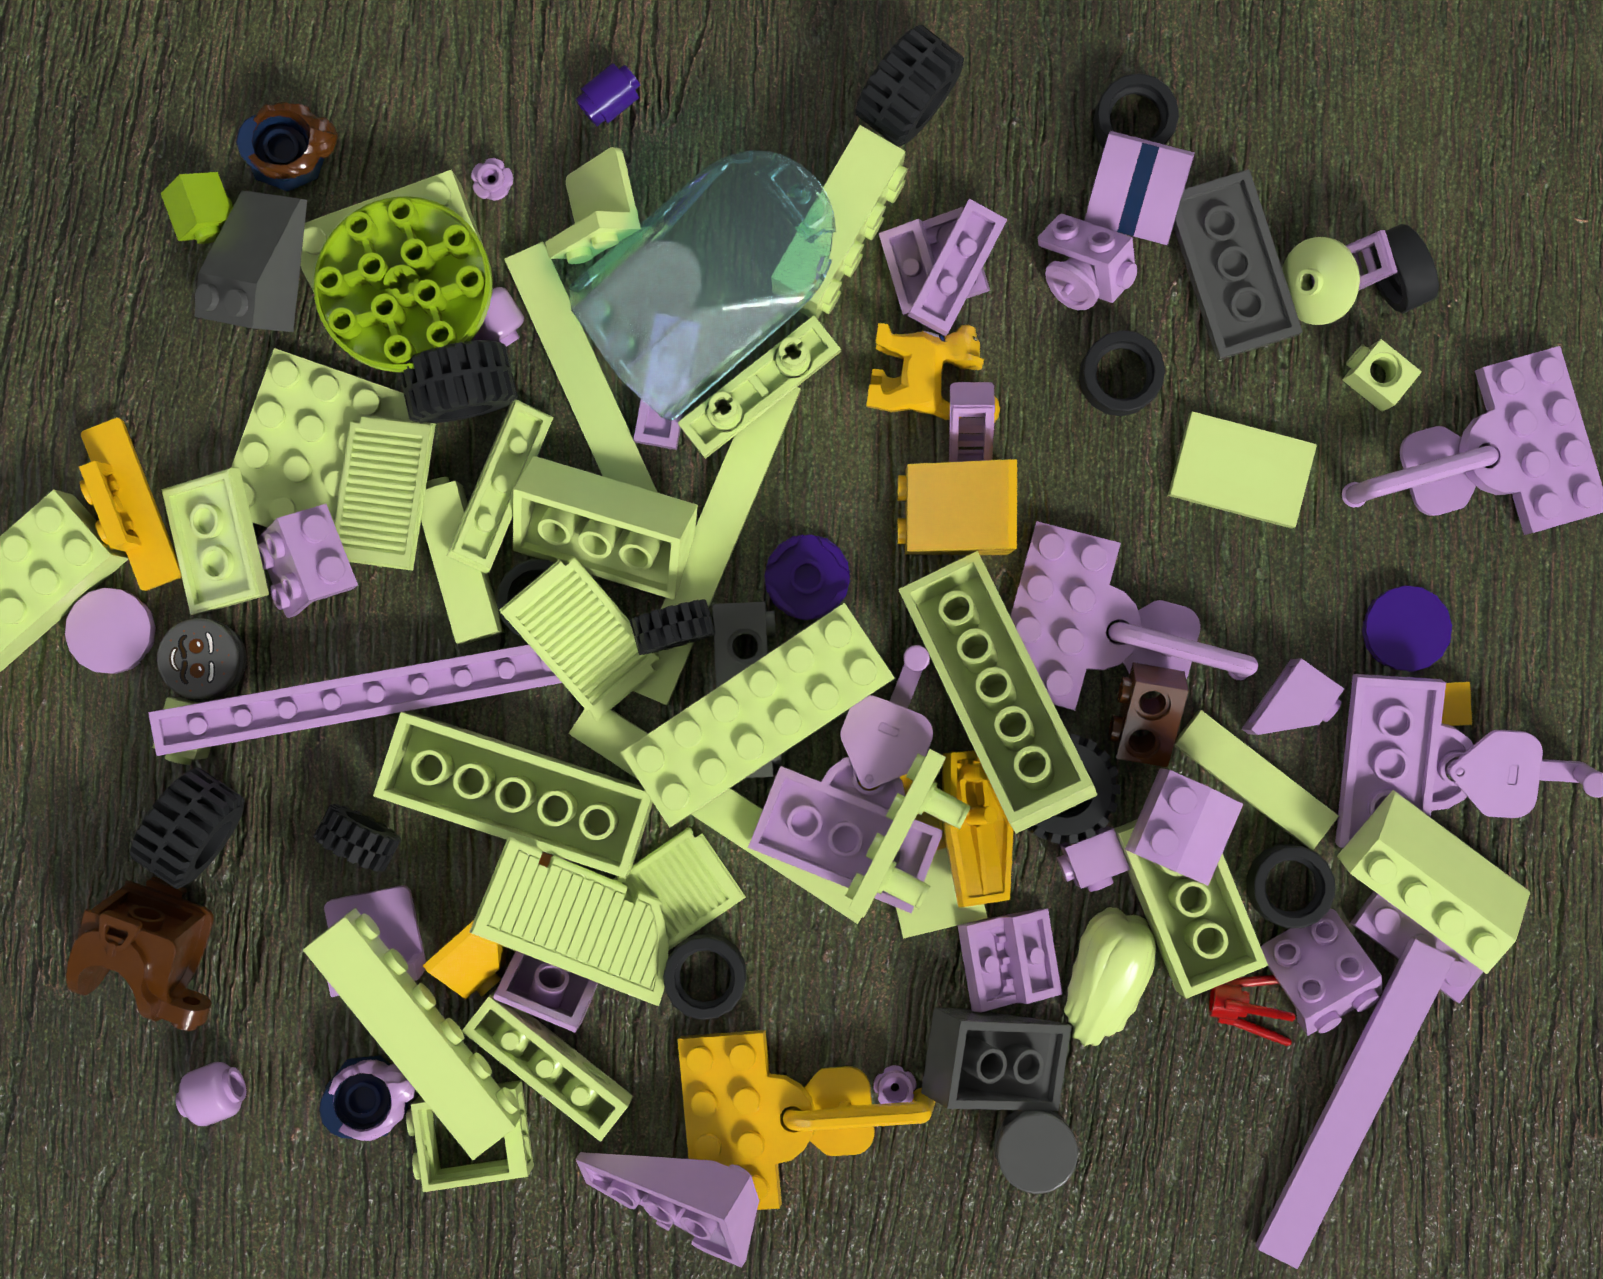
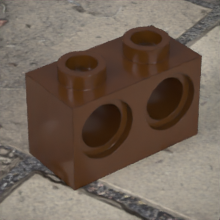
[1108,662,1189,768]

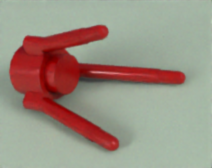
[1208,975,1296,1046]

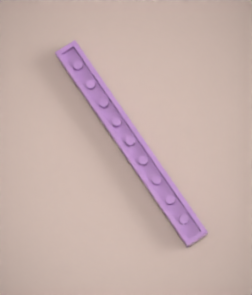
[148,644,562,756]

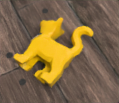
[866,323,1000,423]

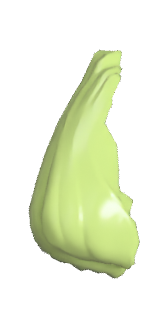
[1064,907,1156,1047]

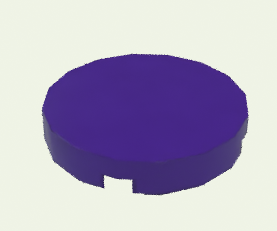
[765,535,850,620]
[1362,585,1452,672]

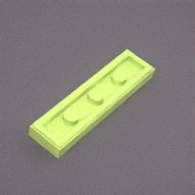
[446,399,553,574]
[1174,710,1339,850]

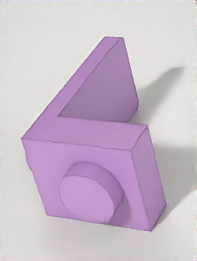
[1038,214,1137,303]

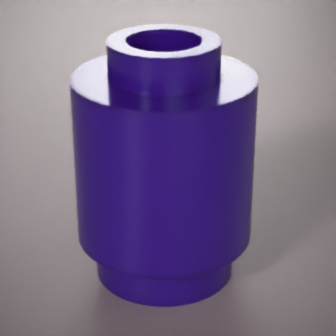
[575,63,641,127]

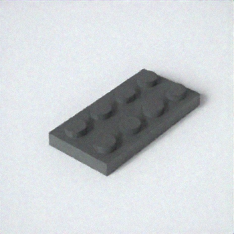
[1173,169,1303,361]

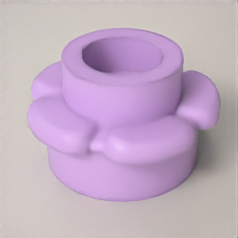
[471,158,513,201]
[874,1065,916,1104]

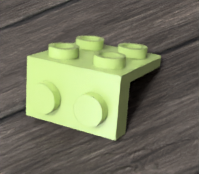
[545,147,641,264]

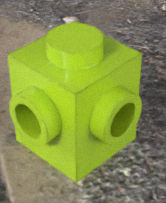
[161,172,233,244]

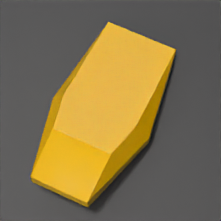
[942,750,1014,907]

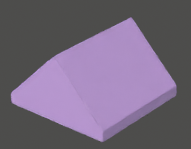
[493,951,598,1032]

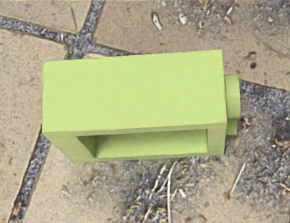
[406,1080,534,1192]

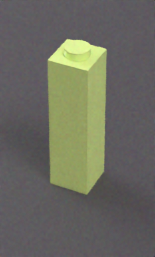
[421,477,505,645]

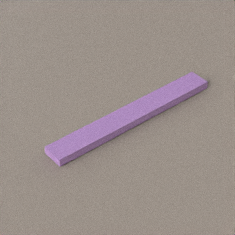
[1255,936,1455,1269]

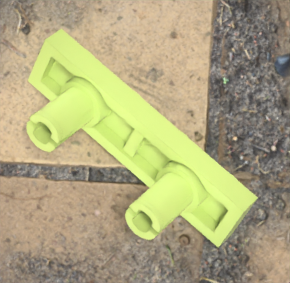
[678,316,841,459]
[845,749,971,918]

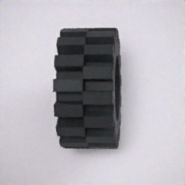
[630,599,715,655]
[313,804,402,872]

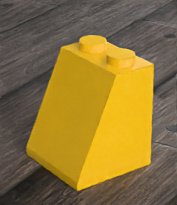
[897,459,1017,555]

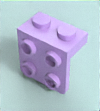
[257,504,358,618]
[324,885,426,997]
[1261,908,1382,1036]

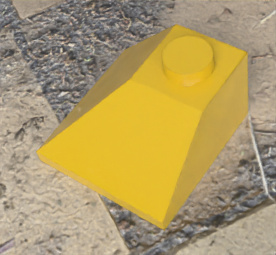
[423,920,507,999]

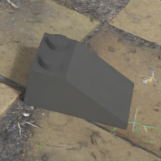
[194,190,307,332]
[921,1007,1071,1111]

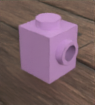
[1057,826,1130,892]

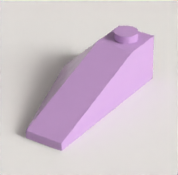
[576,1152,759,1268]

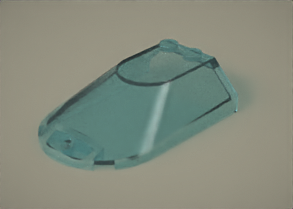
[569,151,836,421]

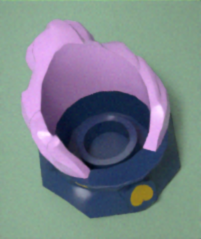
[319,1055,415,1141]

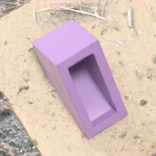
[1242,658,1344,735]

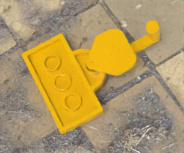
[678,1030,935,1210]

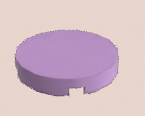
[65,588,156,674]

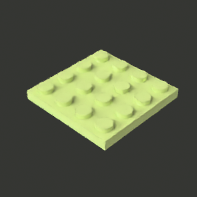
[231,348,412,568]

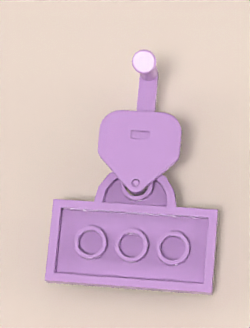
[1342,346,1603,535]
[1010,521,1258,711]
[748,645,943,913]
[1335,674,1603,848]

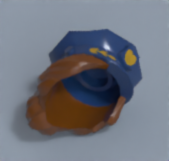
[236,102,338,192]

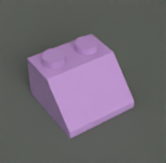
[1125,768,1243,886]

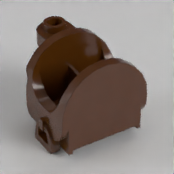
[66,877,214,1031]

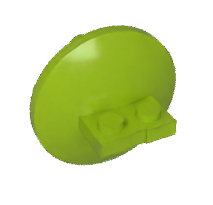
[313,197,492,372]

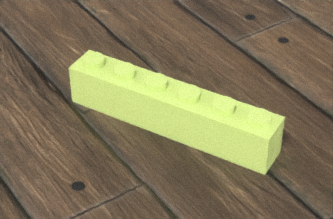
[303,908,521,1160]

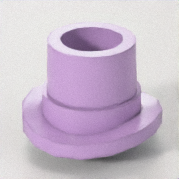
[1045,257,1100,310]

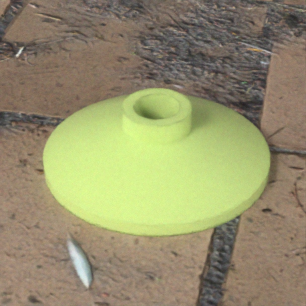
[1282,237,1360,325]

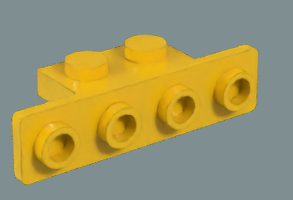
[79,418,182,591]

